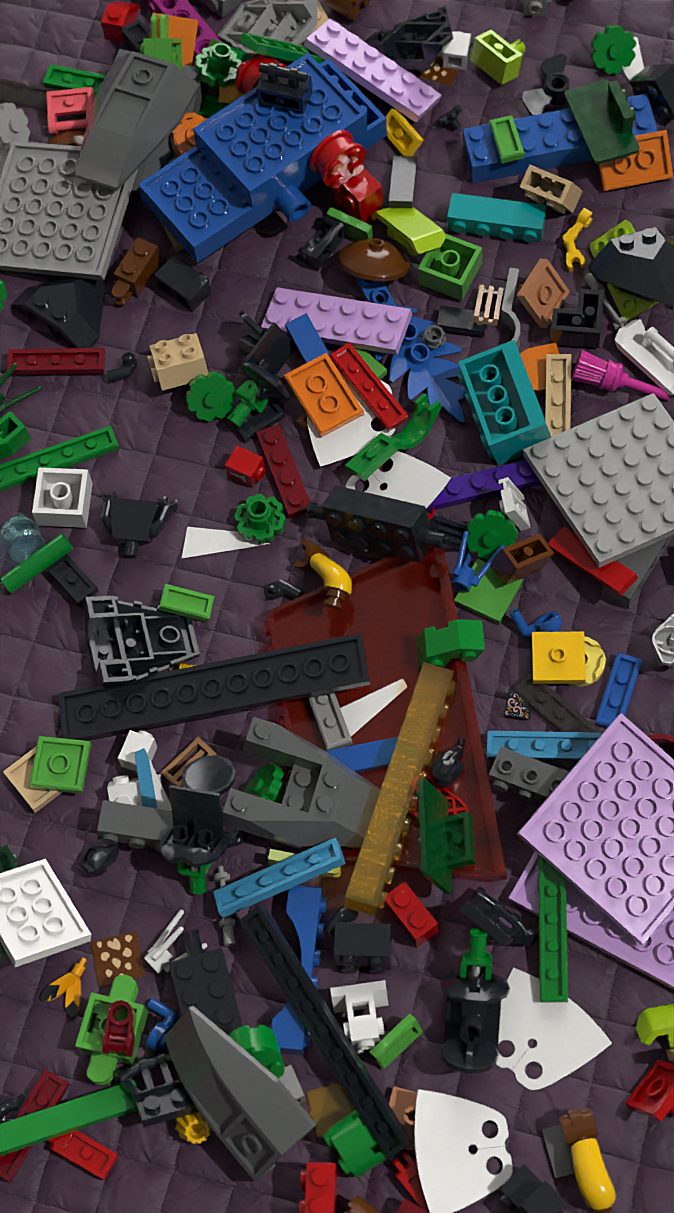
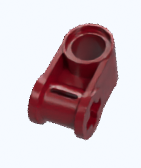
[102,1000,137,1057]

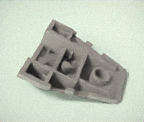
[217,0,318,56]

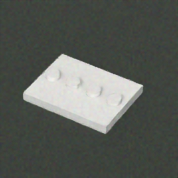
[0,859,91,967]

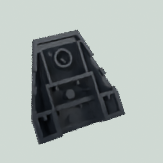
[85,595,200,685]

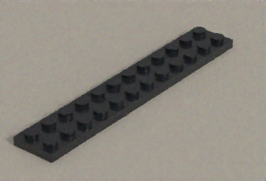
[58,633,371,741]

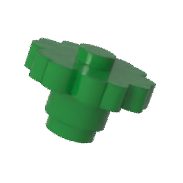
[590,25,637,74]
[195,43,242,87]
[185,371,236,421]
[235,494,286,544]
[467,510,518,560]
[244,763,286,804]

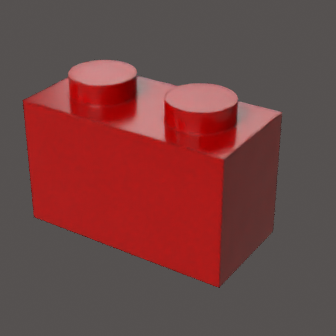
[383,881,438,948]

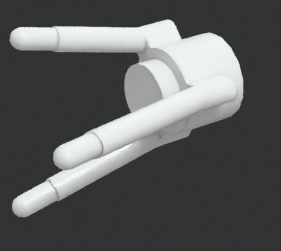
[144,909,207,973]

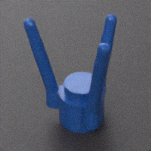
[451,531,505,592]

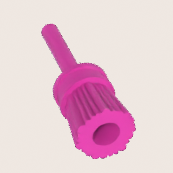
[571,350,671,401]

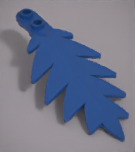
[356,277,467,424]

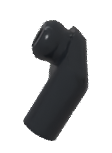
[107,352,137,383]
[264,580,303,601]
[324,904,359,936]

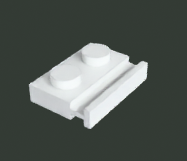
[498,477,531,531]

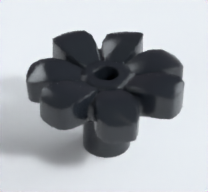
[436,105,463,131]

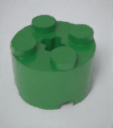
[228,1025,285,1079]
[323,1110,386,1178]

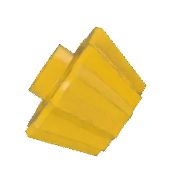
[175,1110,212,1144]

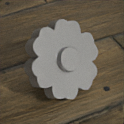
[0,103,30,151]

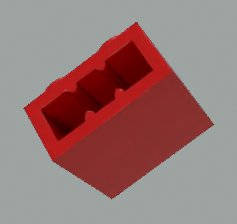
[299,1162,339,1213]

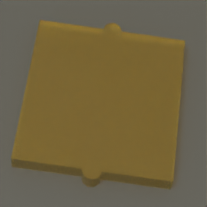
[307,1083,365,1137]

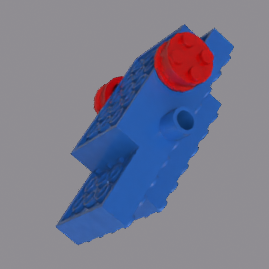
[138,53,387,263]

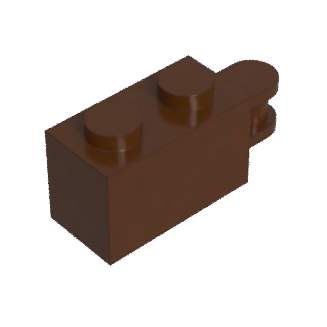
[112,237,162,306]

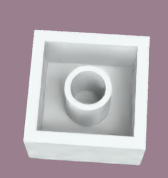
[32,468,93,528]

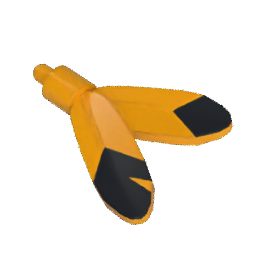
[40,958,86,1017]

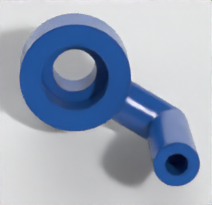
[509,609,563,638]
[146,998,179,1052]

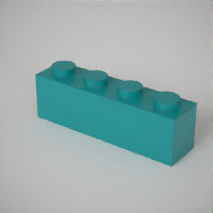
[447,193,546,242]

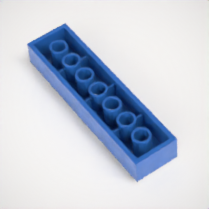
[463,94,658,183]

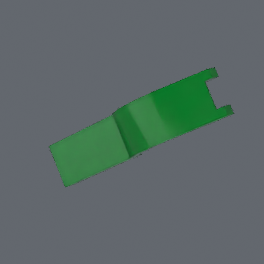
[345,394,442,481]

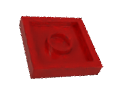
[625,1060,674,1121]

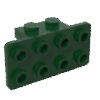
[565,79,639,164]
[416,778,476,894]

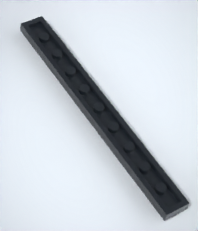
[239,904,413,1160]

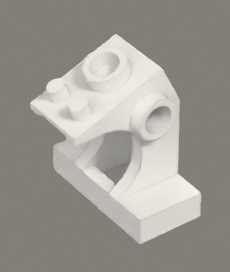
[330,980,389,1054]

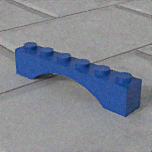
[271,886,327,1056]

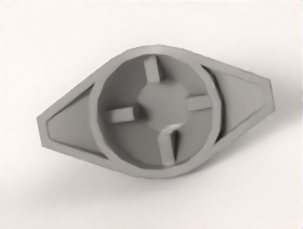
[652,614,674,669]

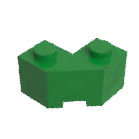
[417,619,485,671]

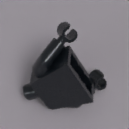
[101,491,178,556]

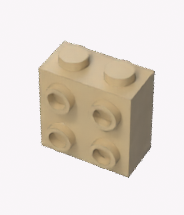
[520,165,583,214]
[148,333,208,391]

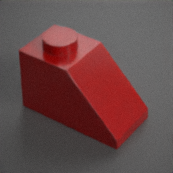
[101,1,140,43]

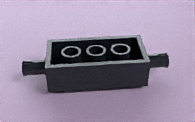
[306,485,448,563]
[169,930,243,1035]

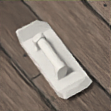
[615,319,674,395]

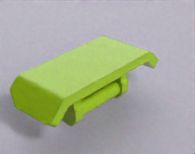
[371,207,446,256]
[636,1004,674,1049]

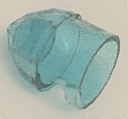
[1,514,45,563]

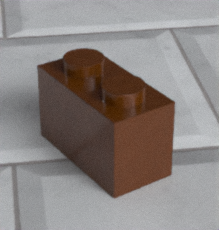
[491,534,554,586]

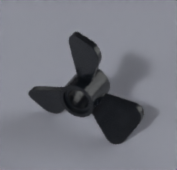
[522,54,571,116]

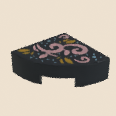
[504,688,531,719]

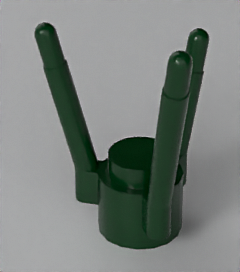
[0,363,42,413]

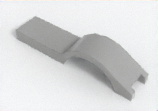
[501,268,520,349]

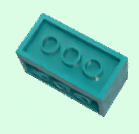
[457,340,551,466]

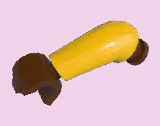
[294,539,352,610]
[559,1108,616,1213]

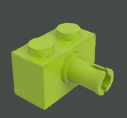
[470,30,526,85]

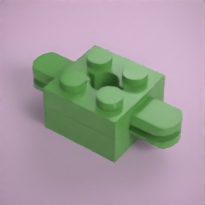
[141,14,183,70]
[75,975,148,1086]

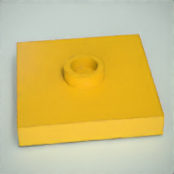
[532,632,586,684]

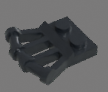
[460,886,538,946]
[114,1051,198,1128]

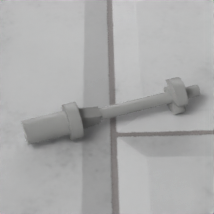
[584,273,628,330]
[214,866,236,946]

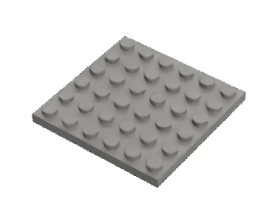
[0,141,138,280]
[523,393,674,568]

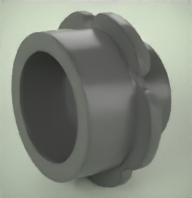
[422,325,446,349]

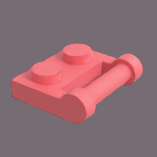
[47,87,94,134]

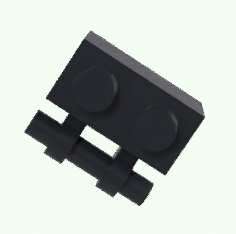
[256,62,313,113]

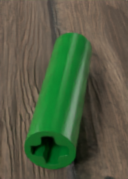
[0,533,73,594]

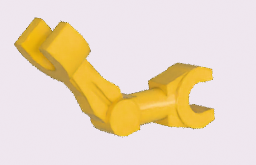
[563,208,592,272]

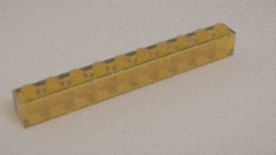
[344,662,456,916]

